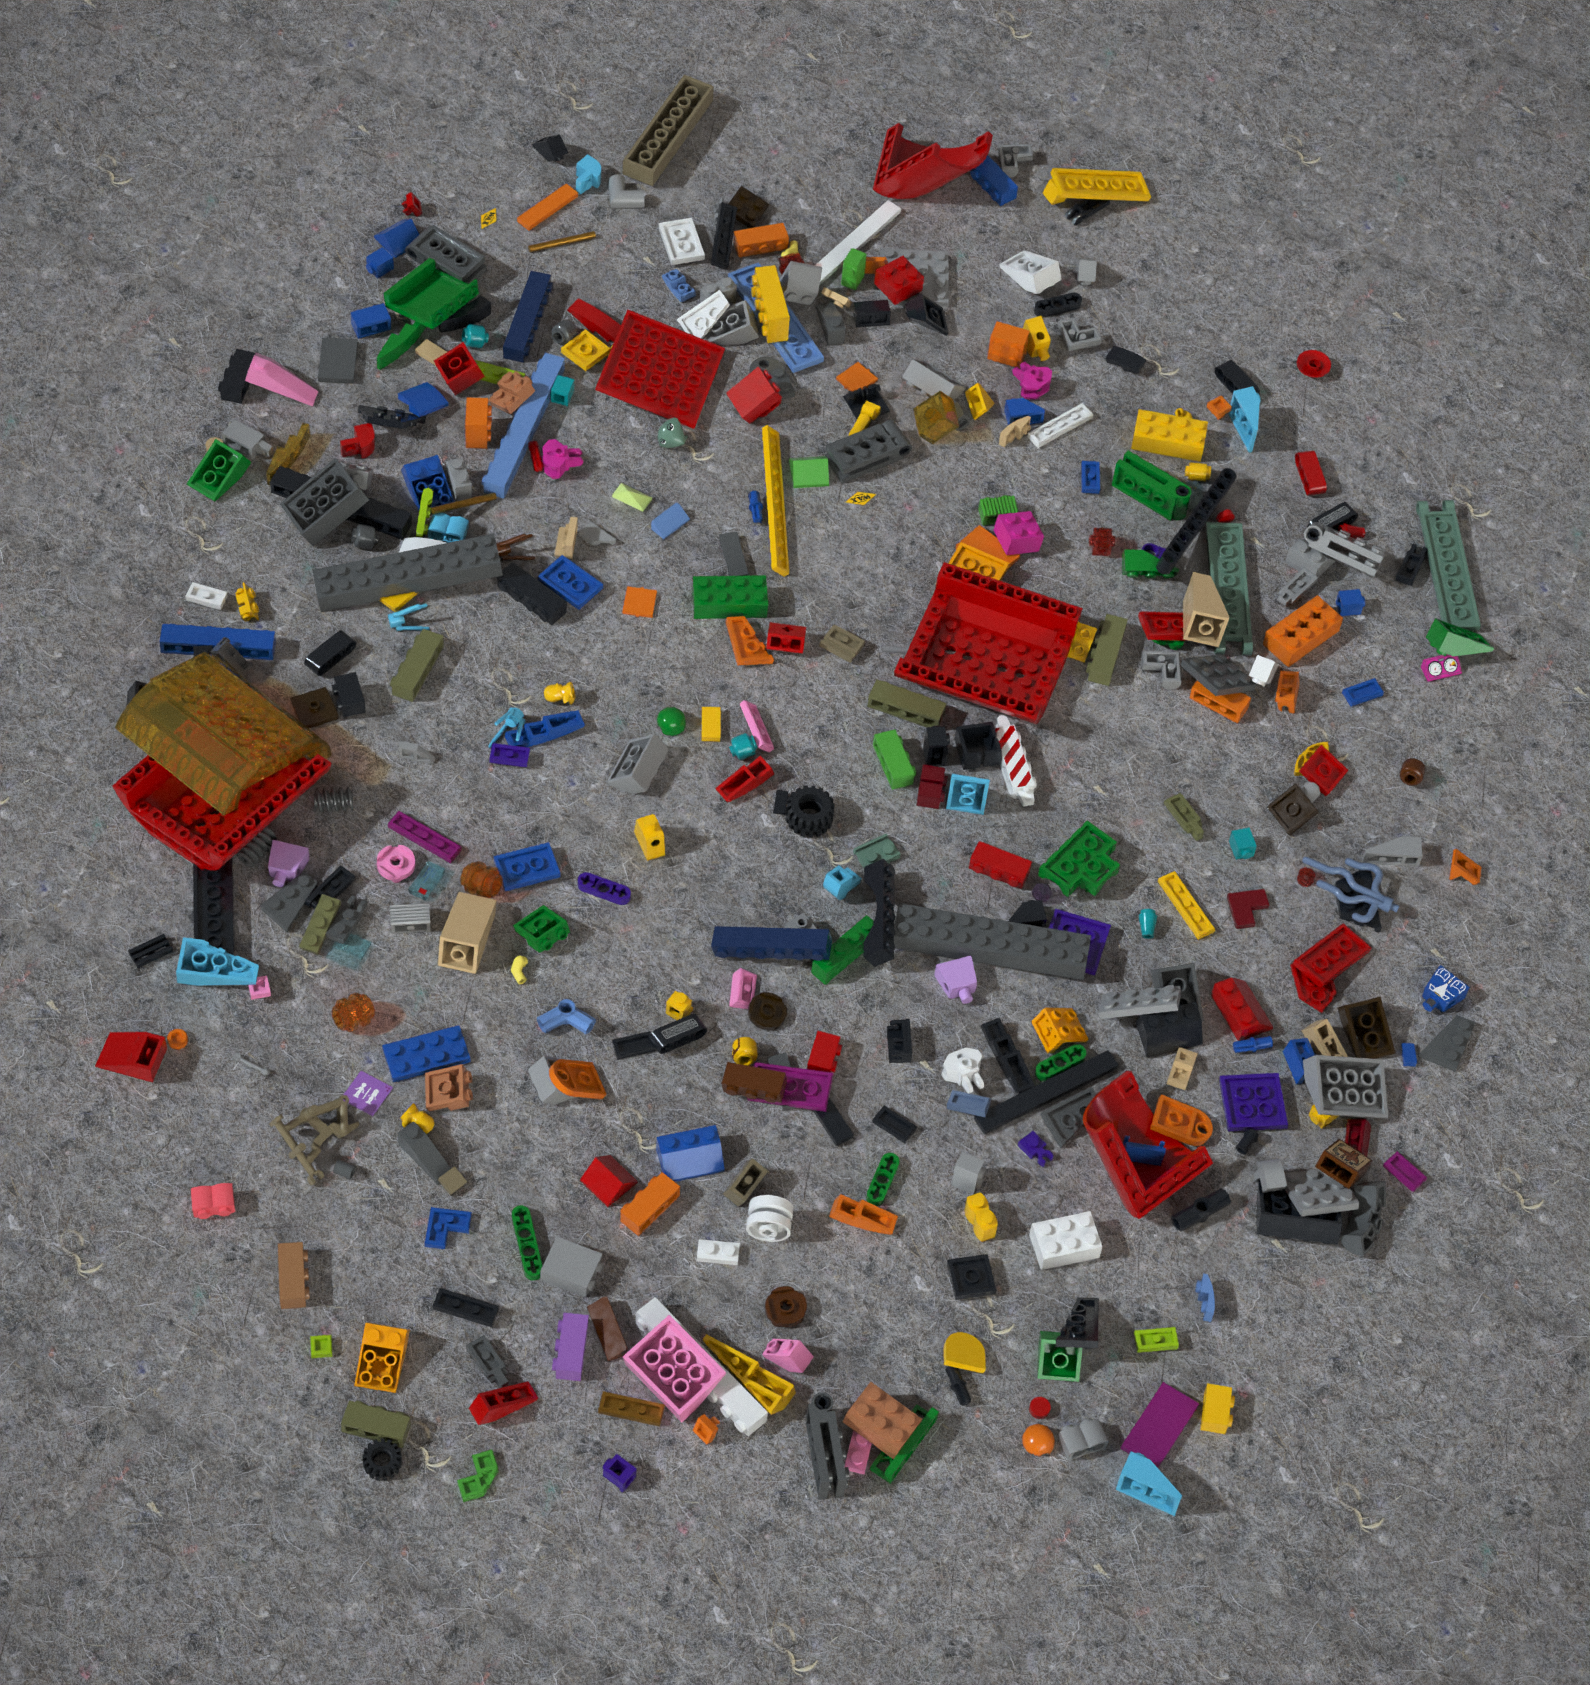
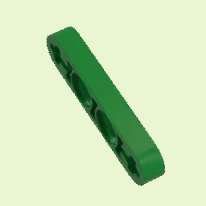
[512,1205,542,1281]

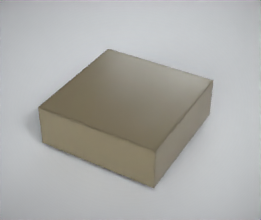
[438,1166,467,1196]

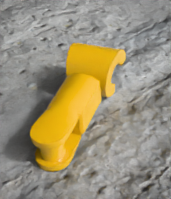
[849,401,881,436]

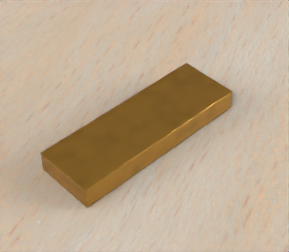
[598,1391,665,1427]

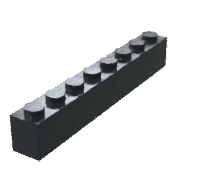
[270,466,412,540]

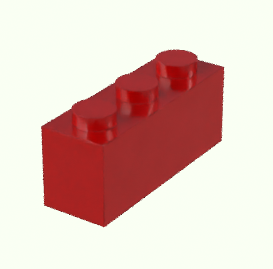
[969,841,1032,889]

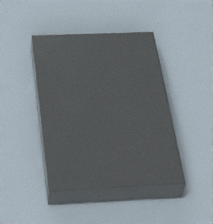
[318,337,358,384]

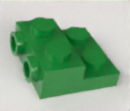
[513,905,570,953]

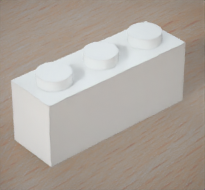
[1249,655,1278,687]

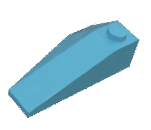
[176,937,259,986]

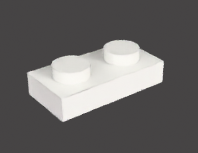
[185,582,228,610]
[697,1239,740,1265]

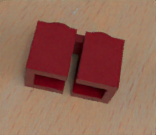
[916,764,948,809]

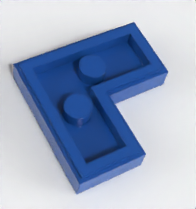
[424,1207,472,1249]

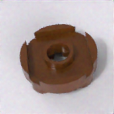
[765,1286,807,1327]

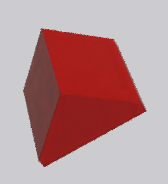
[580,1155,638,1207]

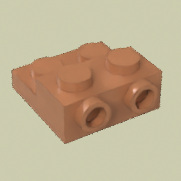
[488,371,535,415]
[425,1064,473,1111]

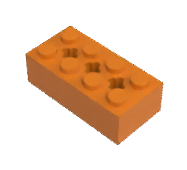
[1263,595,1343,667]

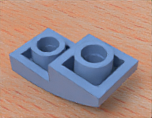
[662,269,696,302]
[1195,1273,1215,1322]

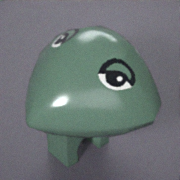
[657,418,688,448]

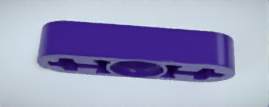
[577,872,631,905]

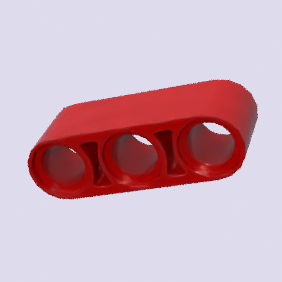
[1295,450,1327,496]

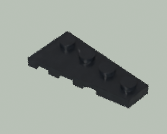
[1056,1297,1099,1349]

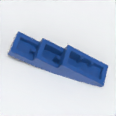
[505,710,585,747]

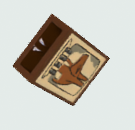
[1315,1139,1373,1189]

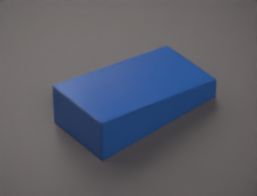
[1401,1043,1417,1067]

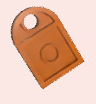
[549,1059,607,1099]
[1150,1094,1213,1146]

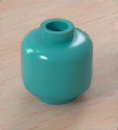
[462,324,489,348]
[729,733,758,760]

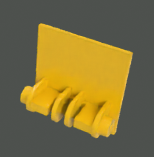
[1068,622,1097,663]

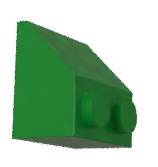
[1037,1331,1083,1382]

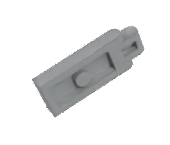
[1277,568,1318,607]

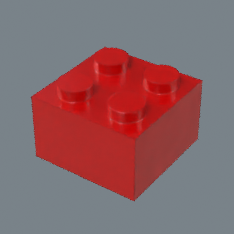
[874,256,924,305]
[434,342,485,396]

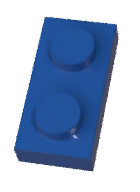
[1081,461,1100,494]

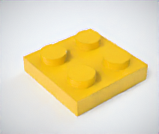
[561,329,611,371]

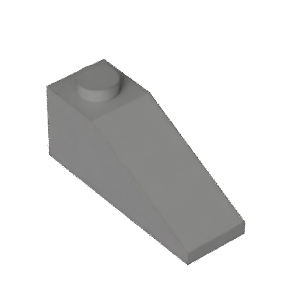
[1362,836,1422,867]

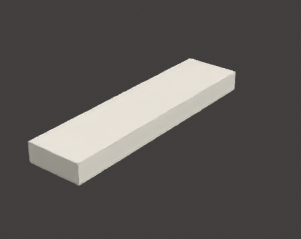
[1027,403,1093,448]

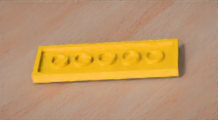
[1050,168,1151,201]

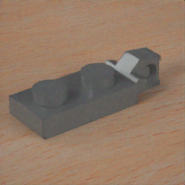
[466,1335,509,1388]

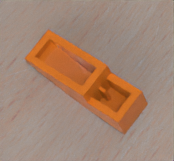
[829,1194,898,1235]

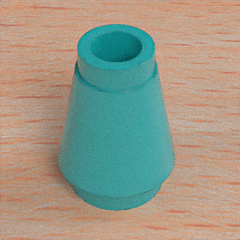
[1138,909,1158,939]

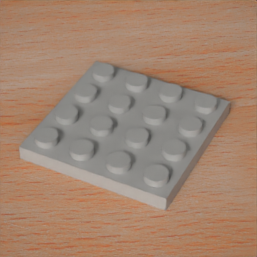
[880,248,949,307]

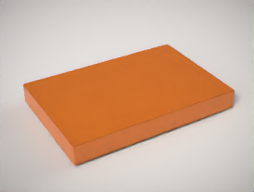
[955,525,1020,569]

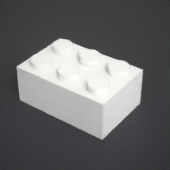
[1029,1211,1103,1270]

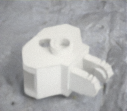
[941,1047,984,1094]

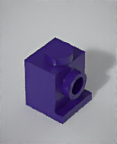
[602,1454,637,1493]

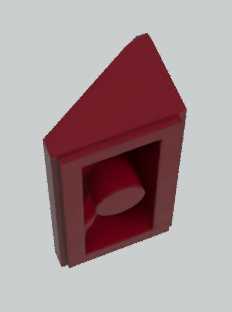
[1345,1118,1371,1156]

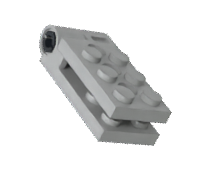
[1304,522,1386,577]

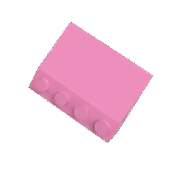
[623,1315,726,1423]

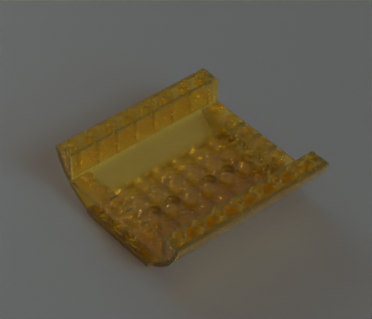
[115,652,331,815]

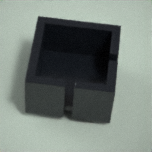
[954,721,1002,770]

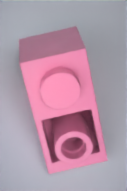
[762,1339,814,1373]

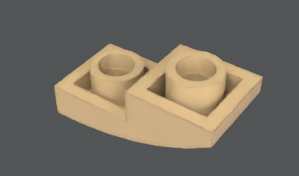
[999,416,1031,448]

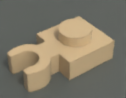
[821,287,852,309]

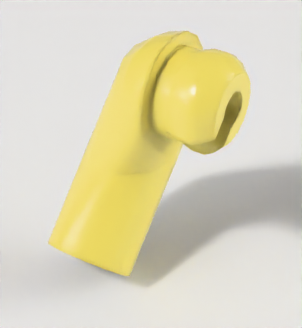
[781,240,799,261]
[511,956,528,984]

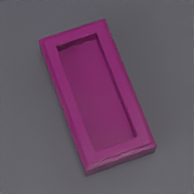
[1383,1151,1427,1192]

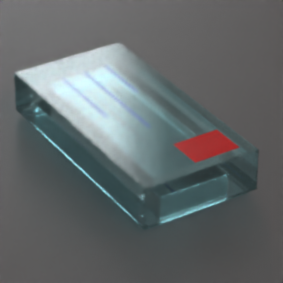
[408,861,445,901]

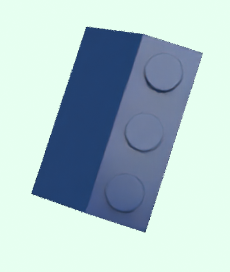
[656,1125,725,1182]

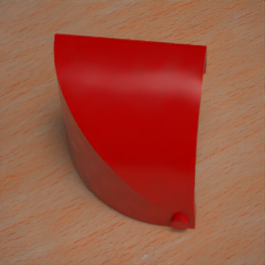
[873,123,993,199]
[1083,1071,1213,1219]

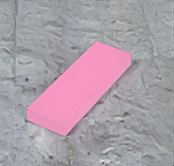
[740,700,774,753]

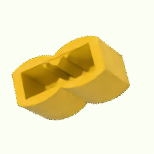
[965,1192,998,1242]

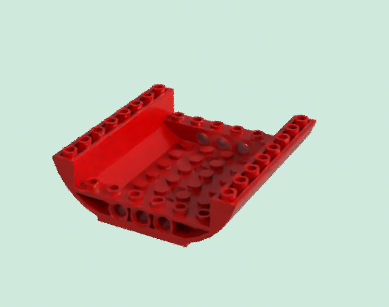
[894,562,1083,725]
[112,691,332,871]

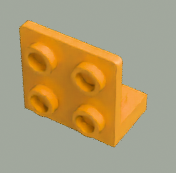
[1031,1007,1088,1053]

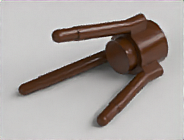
[496,533,535,561]

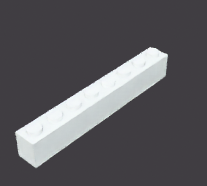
[636,1297,768,1436]

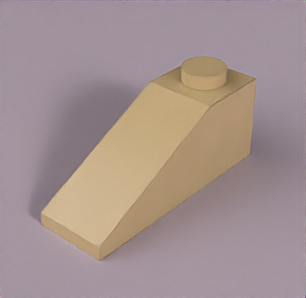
[1301,1019,1348,1057]

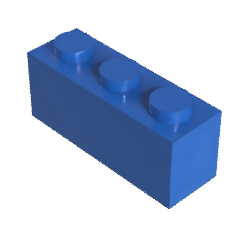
[970,155,1018,206]

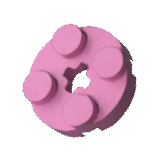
[377,845,416,883]

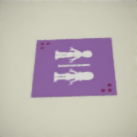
[343,1071,393,1116]

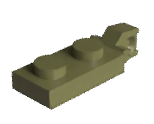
[1164,793,1204,841]

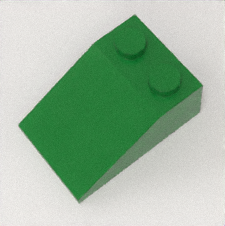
[187,439,251,502]
[1426,618,1494,656]

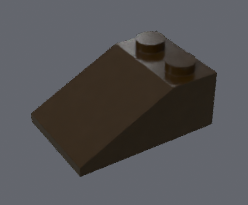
[1337,996,1396,1059]

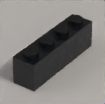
[497,562,567,626]

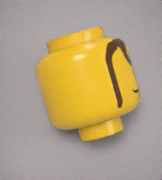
[732,1037,758,1066]

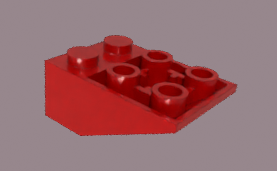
[95,1032,167,1083]

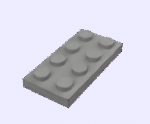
[1099,985,1181,1019]

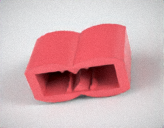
[191,1183,235,1219]

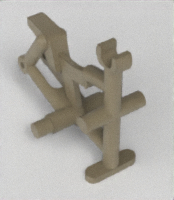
[269,1095,359,1185]

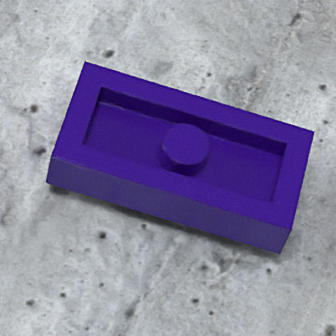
[489,743,530,767]

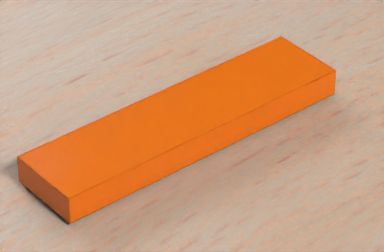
[517,183,578,231]

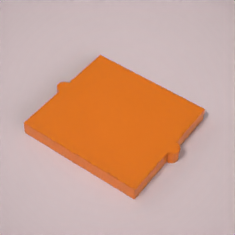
[836,362,878,391]
[622,586,657,618]

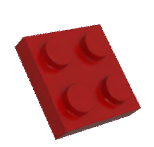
[1299,745,1348,797]

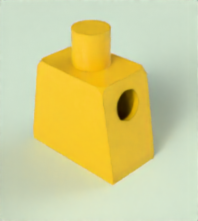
[1023,316,1051,361]
[634,814,665,861]

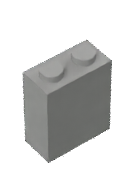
[540,1237,605,1297]

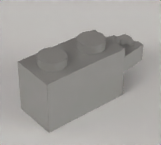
[222,419,273,460]

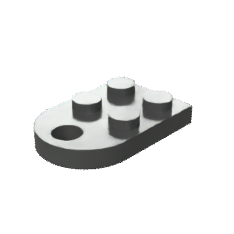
[749,357,795,400]

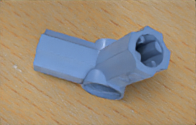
[537,999,596,1034]

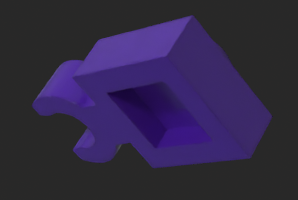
[1017,1131,1053,1167]

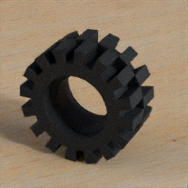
[362,1438,402,1481]

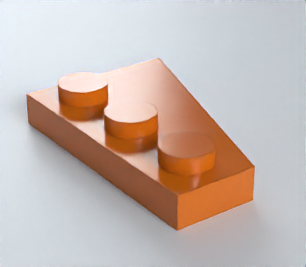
[725,616,774,666]

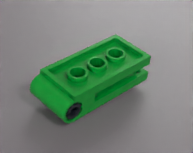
[1111,450,1192,521]

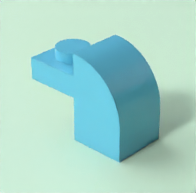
[576,154,601,194]
[823,865,862,900]

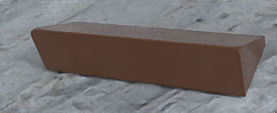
[587,1296,628,1362]

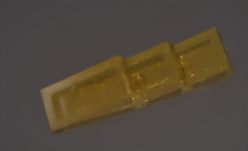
[266,423,310,485]

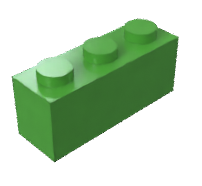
[873,729,916,790]

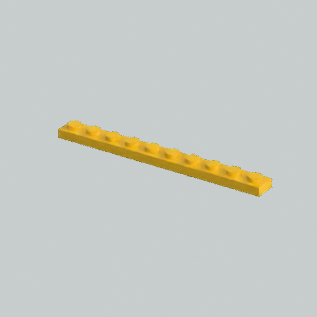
[762,425,789,577]

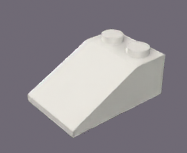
[999,250,1062,294]

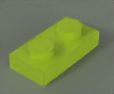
[1134,1327,1179,1353]

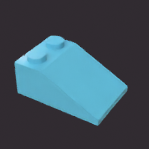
[1228,386,1260,453]
[946,774,990,815]
[1116,1451,1182,1516]

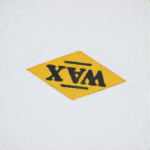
[481,208,496,229]
[845,492,876,505]

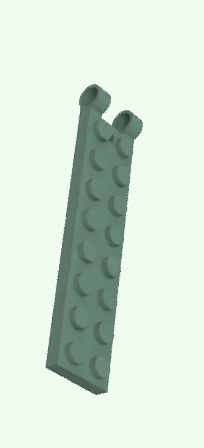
[1416,500,1481,631]
[1205,522,1253,656]

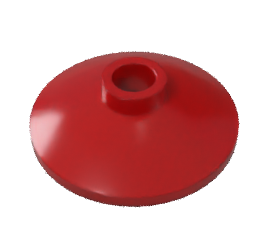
[1296,350,1331,378]

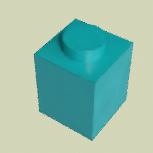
[551,375,574,406]
[1229,827,1257,860]

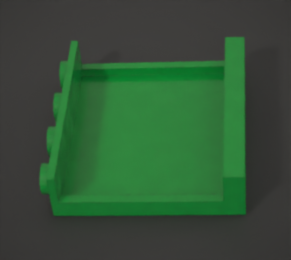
[384,258,479,329]

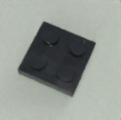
[947,1254,996,1300]

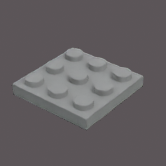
[1284,1169,1359,1217]

